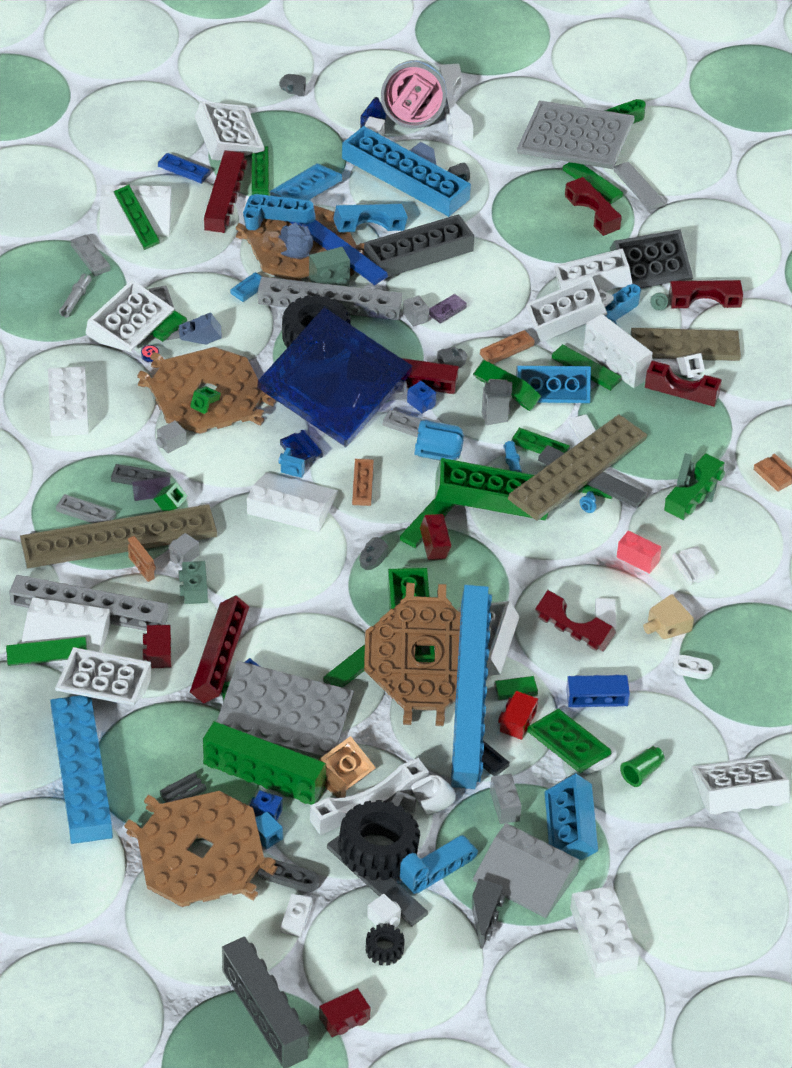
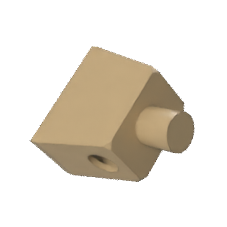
[643,594,694,639]

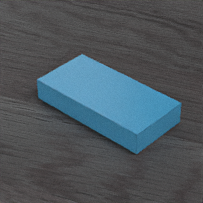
[230,272,262,302]

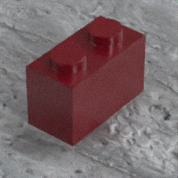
[420,514,451,560]
[143,625,171,668]
[319,988,371,1037]

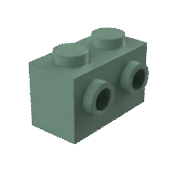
[178,561,208,604]

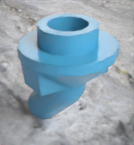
[580,491,596,513]

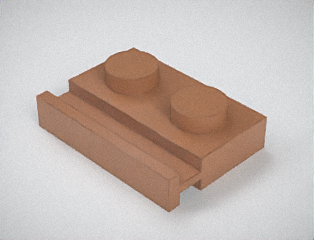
[753,453,792,492]
[128,536,156,582]

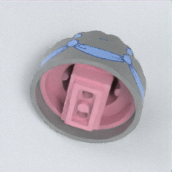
[381,60,447,128]

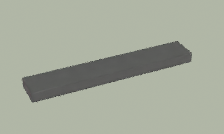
[538,445,646,508]
[327,836,428,926]

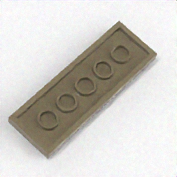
[631,328,741,361]

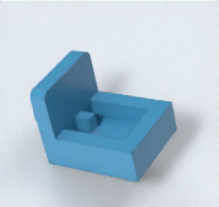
[278,448,305,478]

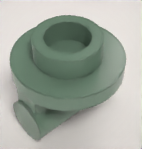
[650,293,668,310]

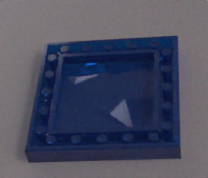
[257,307,412,447]

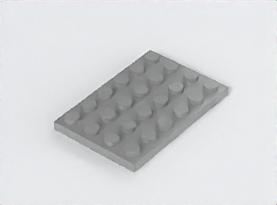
[517,100,634,169]
[217,661,354,759]

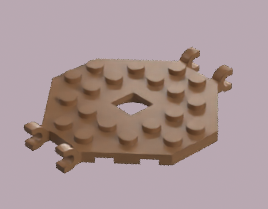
[236,205,364,281]
[137,347,276,434]
[364,583,461,726]
[124,791,277,907]

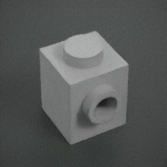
[403,295,430,327]
[156,421,186,453]
[169,533,200,567]

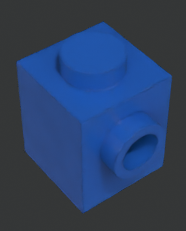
[407,381,436,414]
[249,790,283,821]

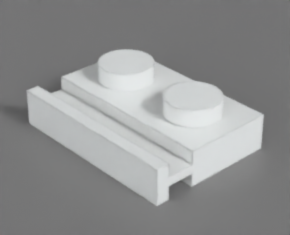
[672,546,715,585]

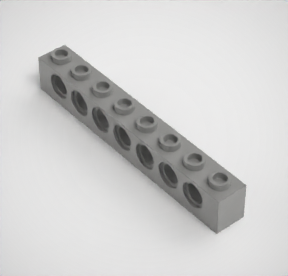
[258,277,402,320]
[9,575,168,631]

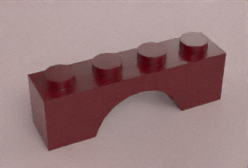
[565,177,622,236]
[669,280,743,309]
[645,361,722,407]
[535,590,616,652]

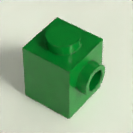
[153,482,188,512]

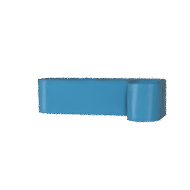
[243,194,315,230]
[605,284,641,324]
[400,835,478,894]

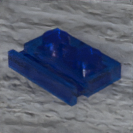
[280,429,323,465]

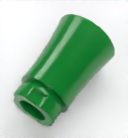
[620,746,665,787]

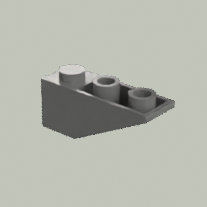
[471,879,505,948]

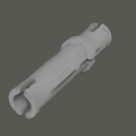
[59,273,92,318]

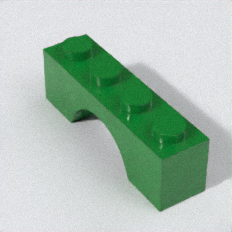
[664,453,725,520]

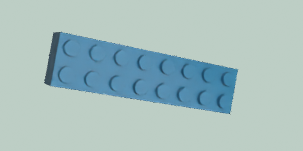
[342,126,471,217]
[50,695,113,844]

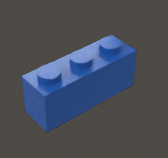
[566,675,630,707]

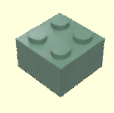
[309,247,350,287]

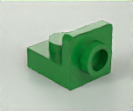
[190,386,221,414]

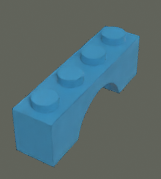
[333,204,408,232]

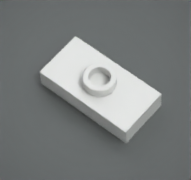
[280,894,312,937]

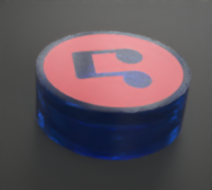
[141,345,159,362]

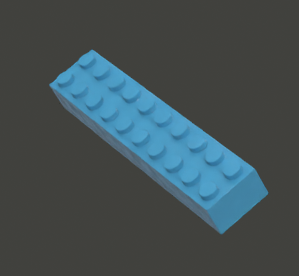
[451,585,492,789]

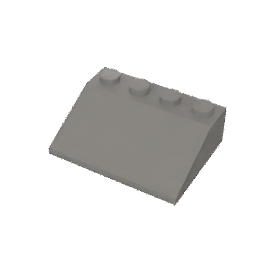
[473,823,579,918]

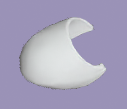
[411,775,455,815]

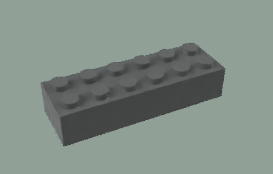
[364,214,474,277]
[222,936,309,1068]

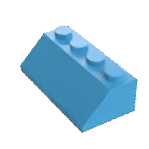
[516,366,591,403]
[544,774,598,860]

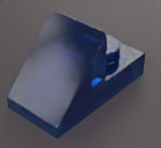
[360,97,386,128]

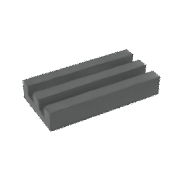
[160,772,206,803]

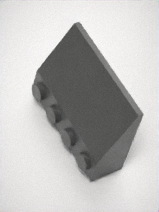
[610,229,693,289]

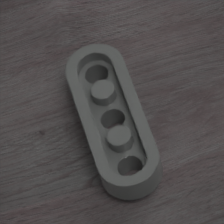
[258,859,319,893]

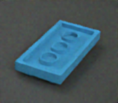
[270,163,342,200]

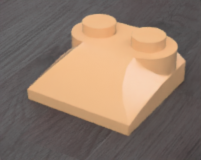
[319,736,376,790]

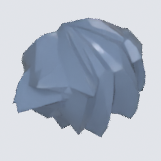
[278,222,313,260]

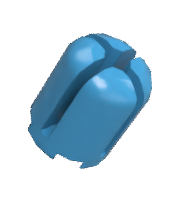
[414,420,464,461]

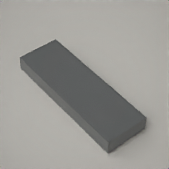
[111,464,171,490]

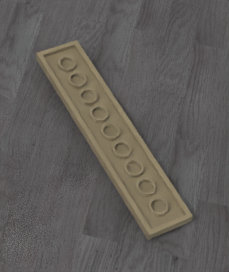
[508,414,647,521]
[20,504,217,569]

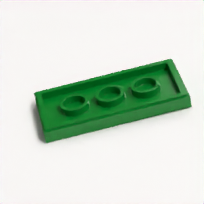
[527,708,611,774]

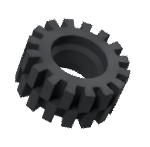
[365,924,405,966]

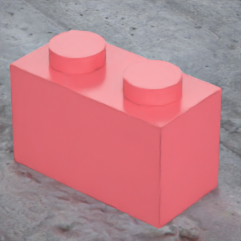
[617,530,661,574]

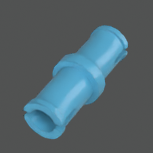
[503,441,522,473]

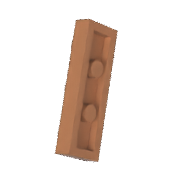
[480,330,535,364]
[352,459,374,506]

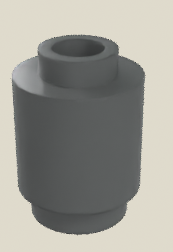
[484,379,512,399]

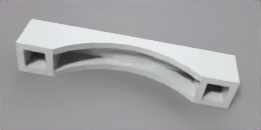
[439,64,473,141]
[310,757,429,835]

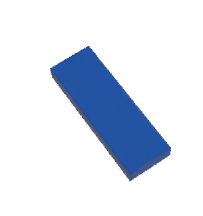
[158,153,210,184]

